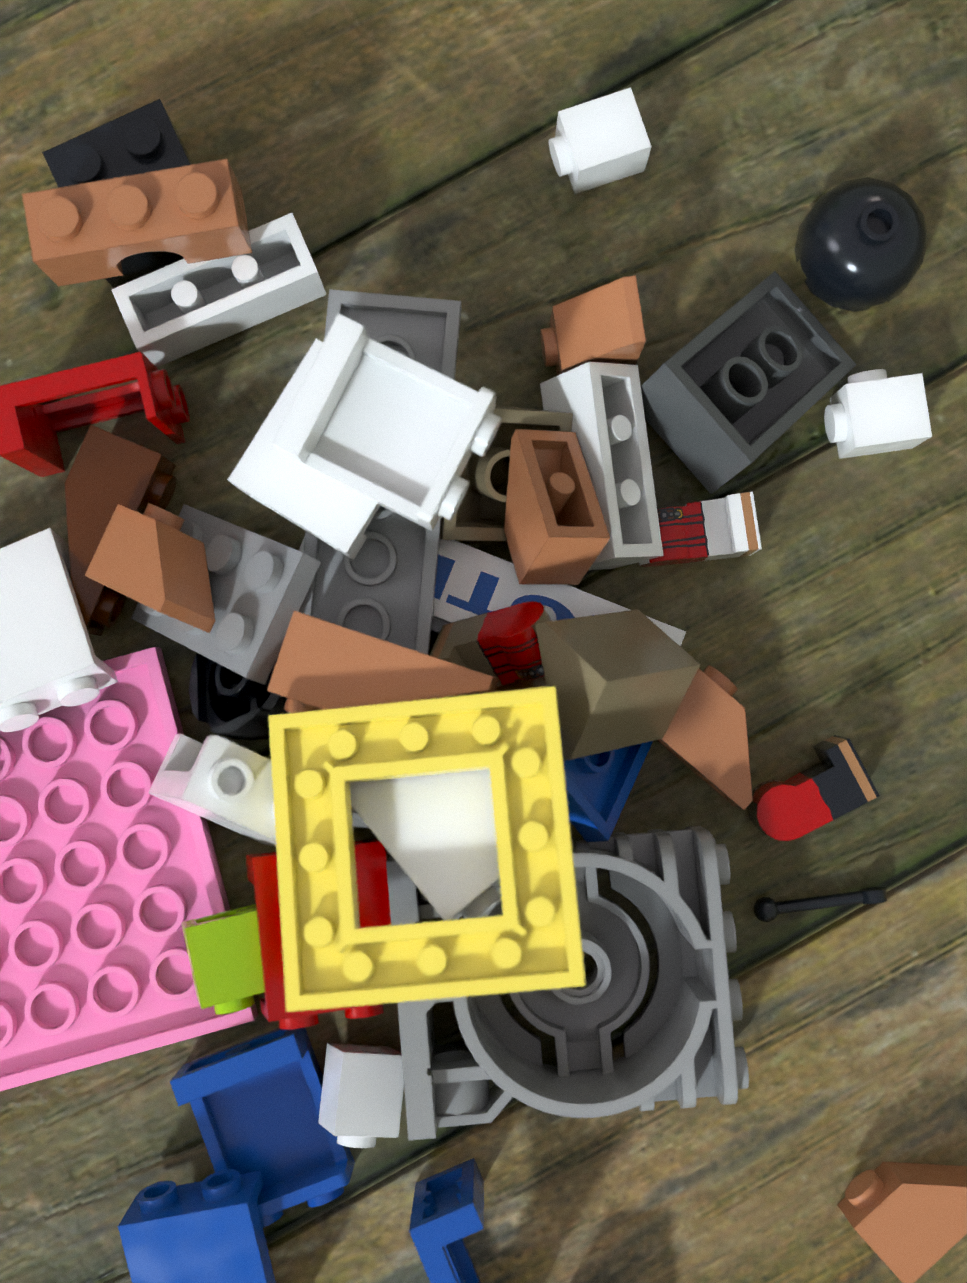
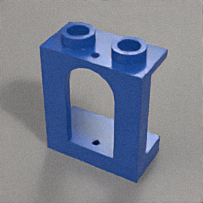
[409,1158,484,1283]

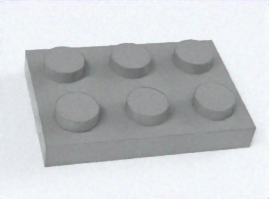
[131,504,321,685]

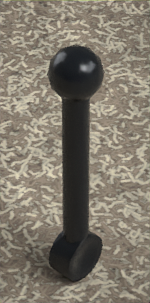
[754,887,887,922]

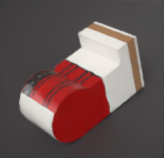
[639,491,762,567]

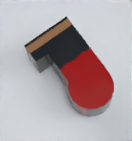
[747,735,880,841]

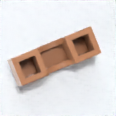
[22,159,252,286]

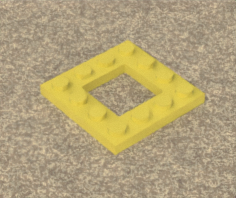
[268,686,586,1012]

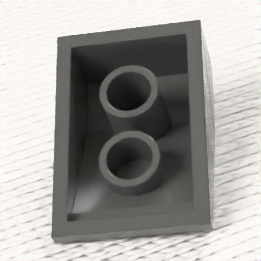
[641,271,856,494]

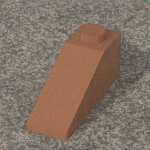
[267,611,499,713]

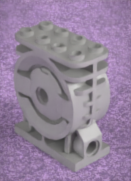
[386,826,749,1140]

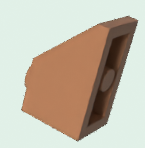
[540,276,646,376]
[504,429,610,584]
[84,503,215,633]
[657,665,753,810]
[837,1162,967,1283]

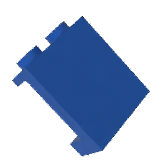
[170,1028,355,1228]
[118,1169,276,1283]

